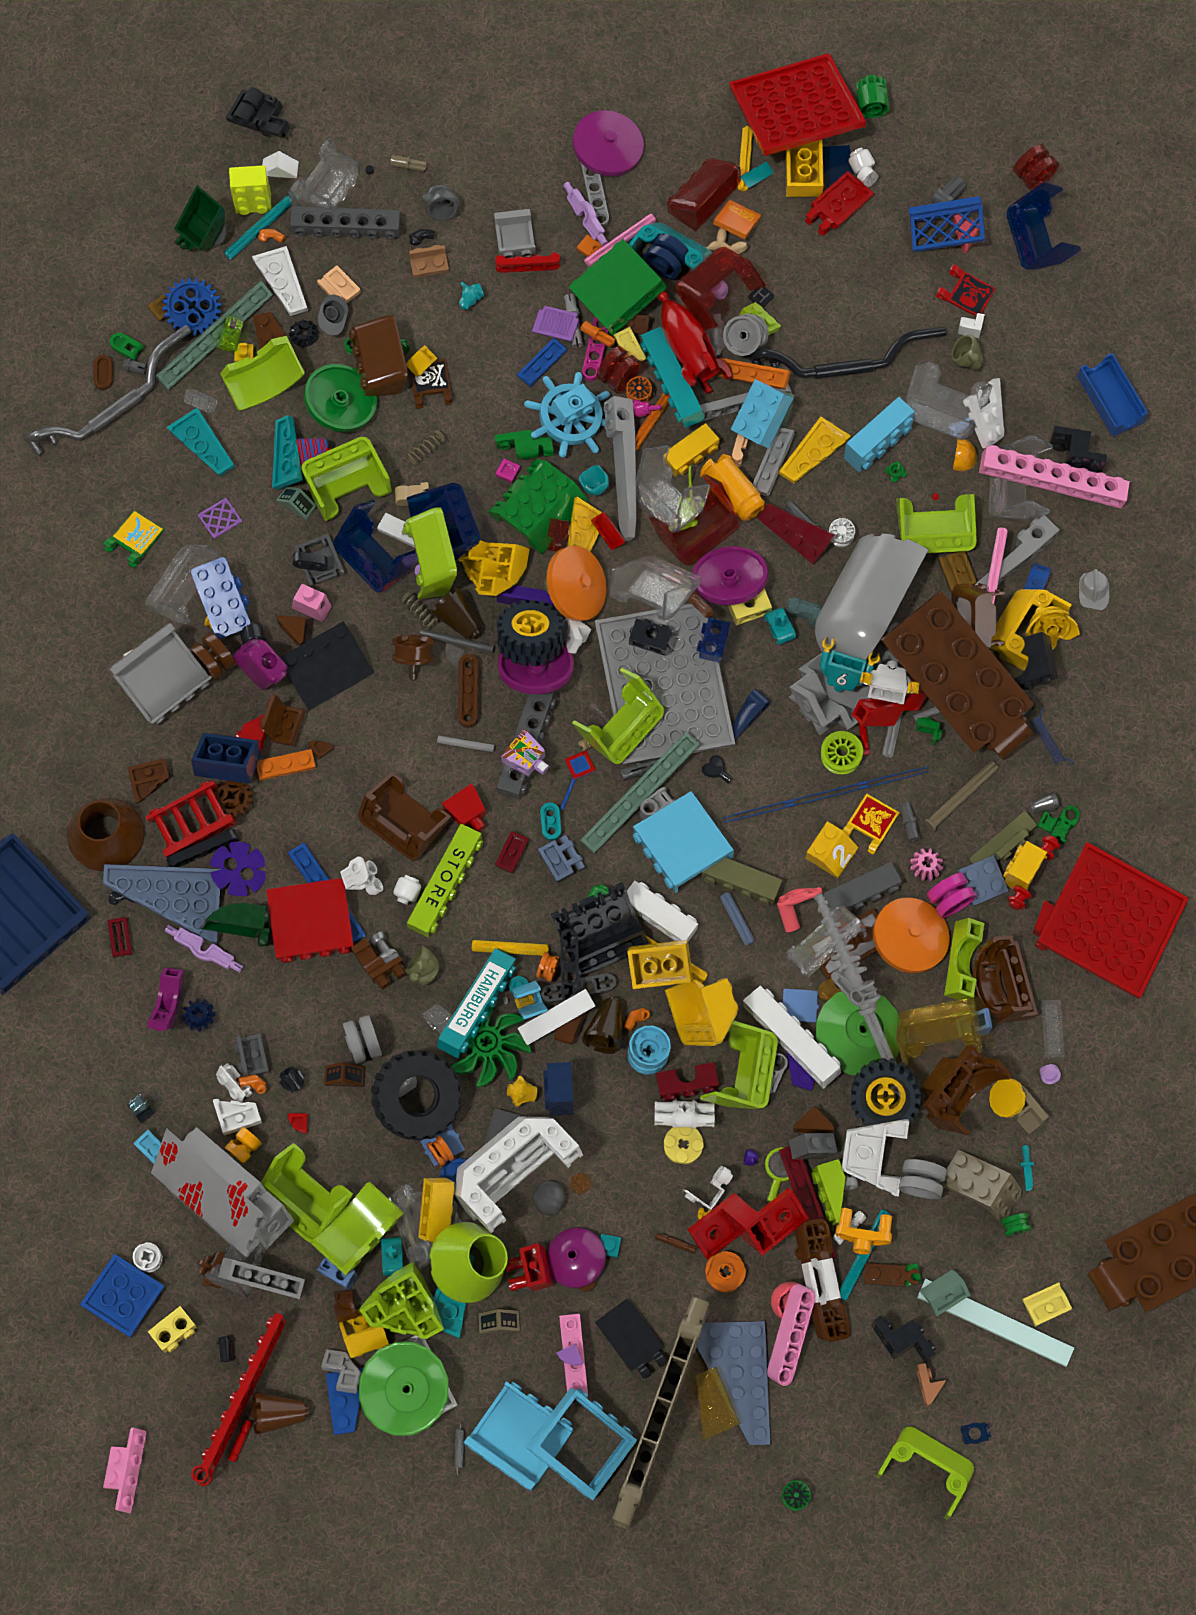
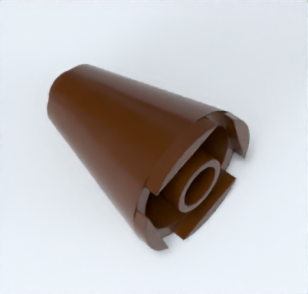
[252,1393,308,1435]

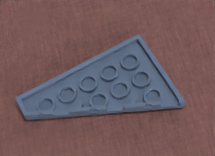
[103,864,221,944]
[697,1321,770,1445]

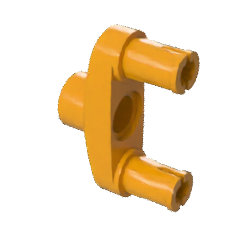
[835,1208,892,1255]

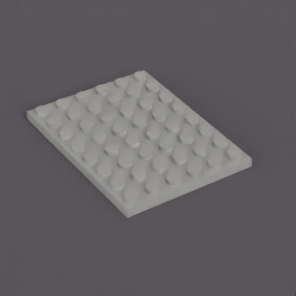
[595,601,735,766]

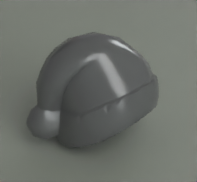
[422,185,459,221]

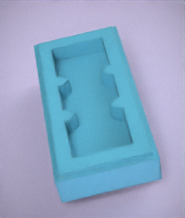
[133,1130,161,1164]

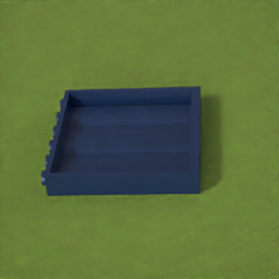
[0,833,91,996]

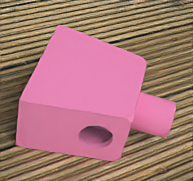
[292,584,332,622]

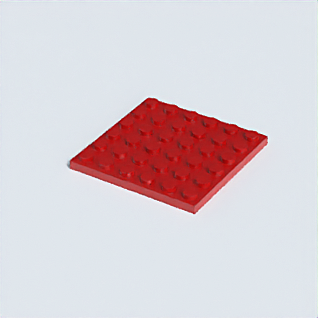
[729,53,866,156]
[1036,842,1189,999]

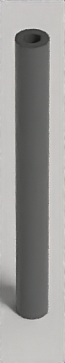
[420,629,494,653]

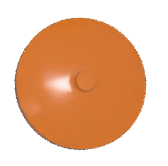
[547,546,607,621]
[873,898,950,973]

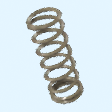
[406,430,445,465]
[401,592,438,630]

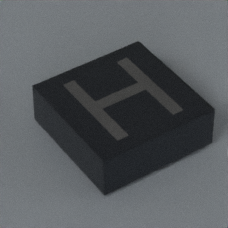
[748,284,774,308]

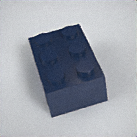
[191,733,261,783]
[543,1062,574,1116]

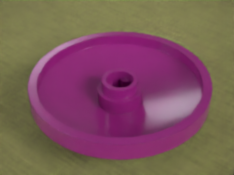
[572,110,644,176]
[692,546,768,605]
[498,645,574,694]

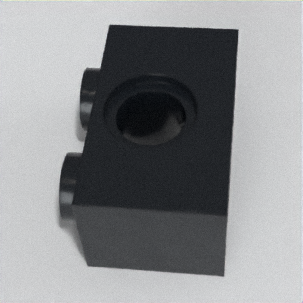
[629,618,672,656]

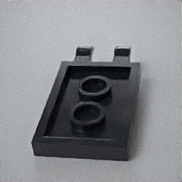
[595,1298,667,1380]

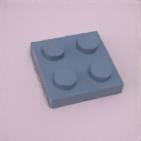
[957,855,1009,906]

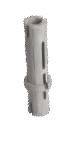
[564,294,584,348]

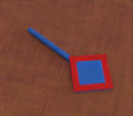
[560,750,596,810]

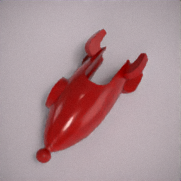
[658,292,732,394]

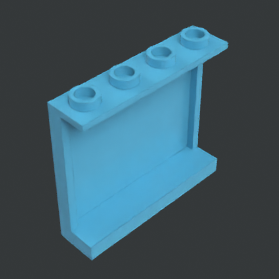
[632,791,734,893]
[464,1381,573,1492]

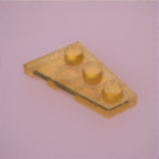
[696,1367,741,1441]

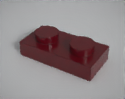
[495,831,529,874]

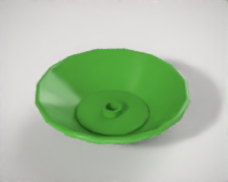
[816,991,903,1075]
[359,1342,448,1436]

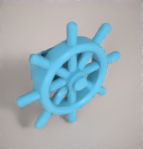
[524,372,610,458]

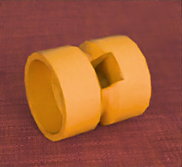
[224,1127,262,1165]

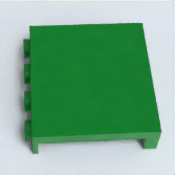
[569,239,667,336]

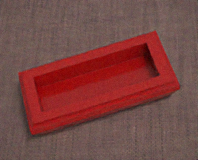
[591,512,625,550]

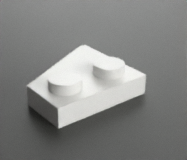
[213,1099,262,1136]

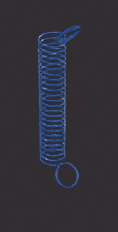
[1031,708,1074,765]

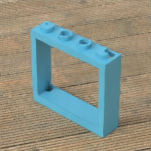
[526,1388,637,1500]

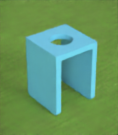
[512,981,548,1019]

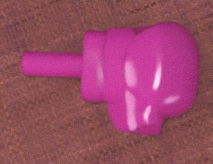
[633,400,662,418]

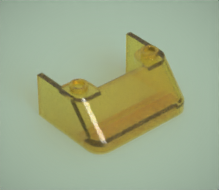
[896,998,982,1066]

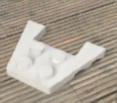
[963,378,1004,448]
[842,1119,909,1196]

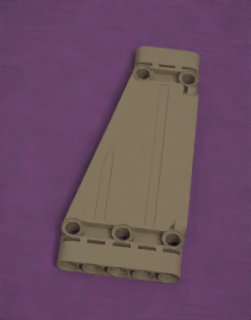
[612,1297,709,1530]

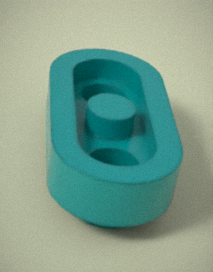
[540,802,561,841]

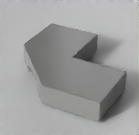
[321,1349,361,1394]

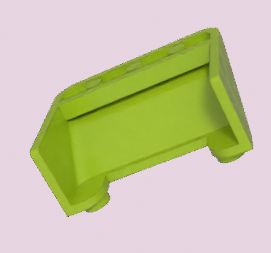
[896,494,976,553]

